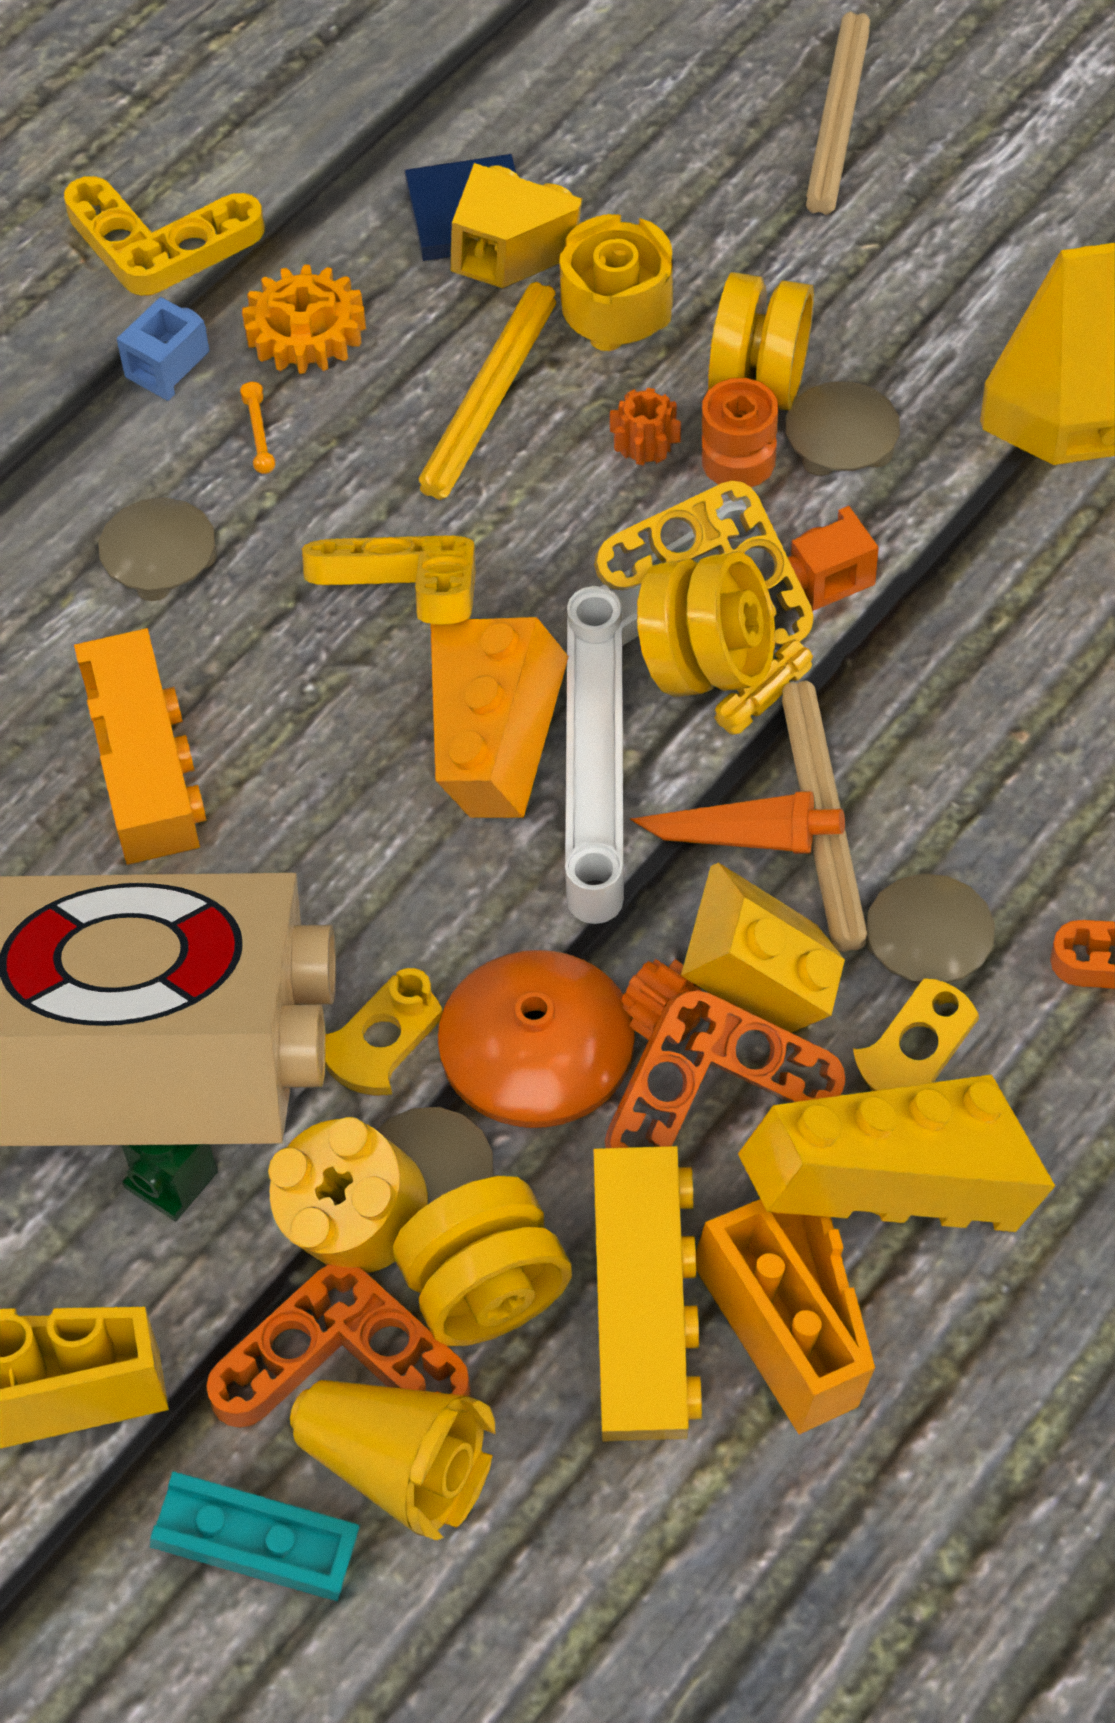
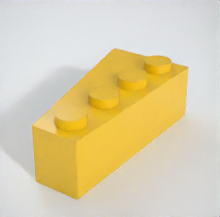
[0,1307,169,1449]

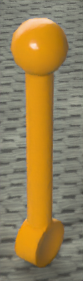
[240,382,276,474]

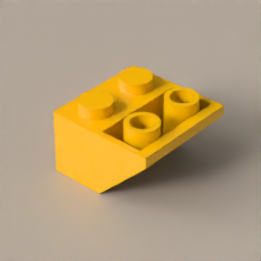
[450,163,582,288]

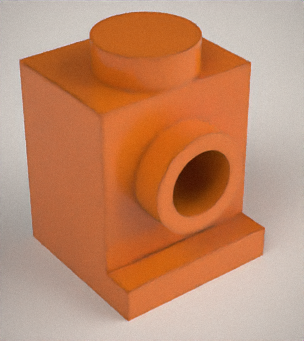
[788,506,879,611]

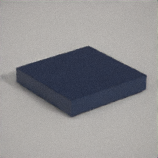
[405,154,516,261]

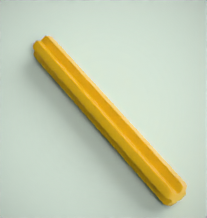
[419,282,556,500]

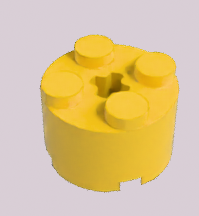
[559,214,673,351]
[268,1117,428,1273]

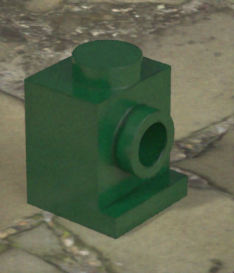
[121,1144,218,1222]

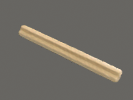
[806,11,870,215]
[782,680,867,952]

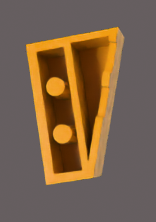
[430,617,569,818]
[74,628,207,865]
[696,1199,875,1435]

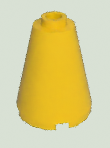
[290,1380,495,1541]

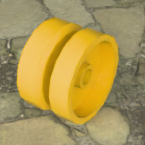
[708,272,814,411]
[637,551,775,697]
[392,1176,572,1346]

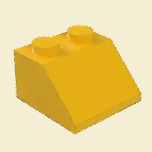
[681,862,845,1033]

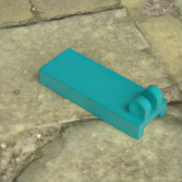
[150,1471,360,1602]

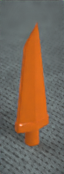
[630,791,845,854]

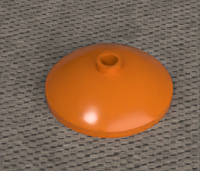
[438,950,635,1128]

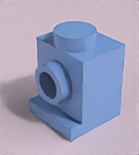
[116,297,210,401]

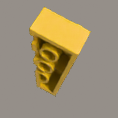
[738,1074,1055,1232]
[593,1146,702,1442]

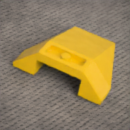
[980,243,1115,465]

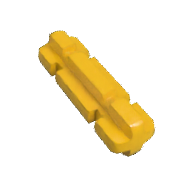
[714,640,813,735]

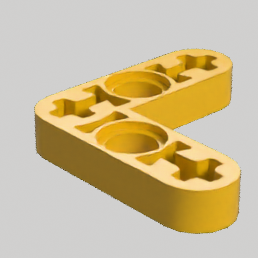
[64,176,265,296]
[594,481,814,647]
[302,535,476,625]

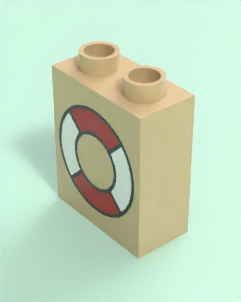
[0,873,336,1146]

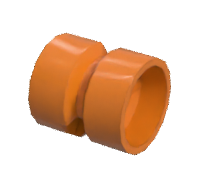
[702,378,778,487]

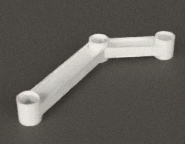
[565,499,765,924]

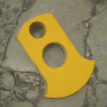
[325,968,443,1096]
[853,978,980,1091]

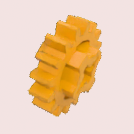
[242,264,366,374]

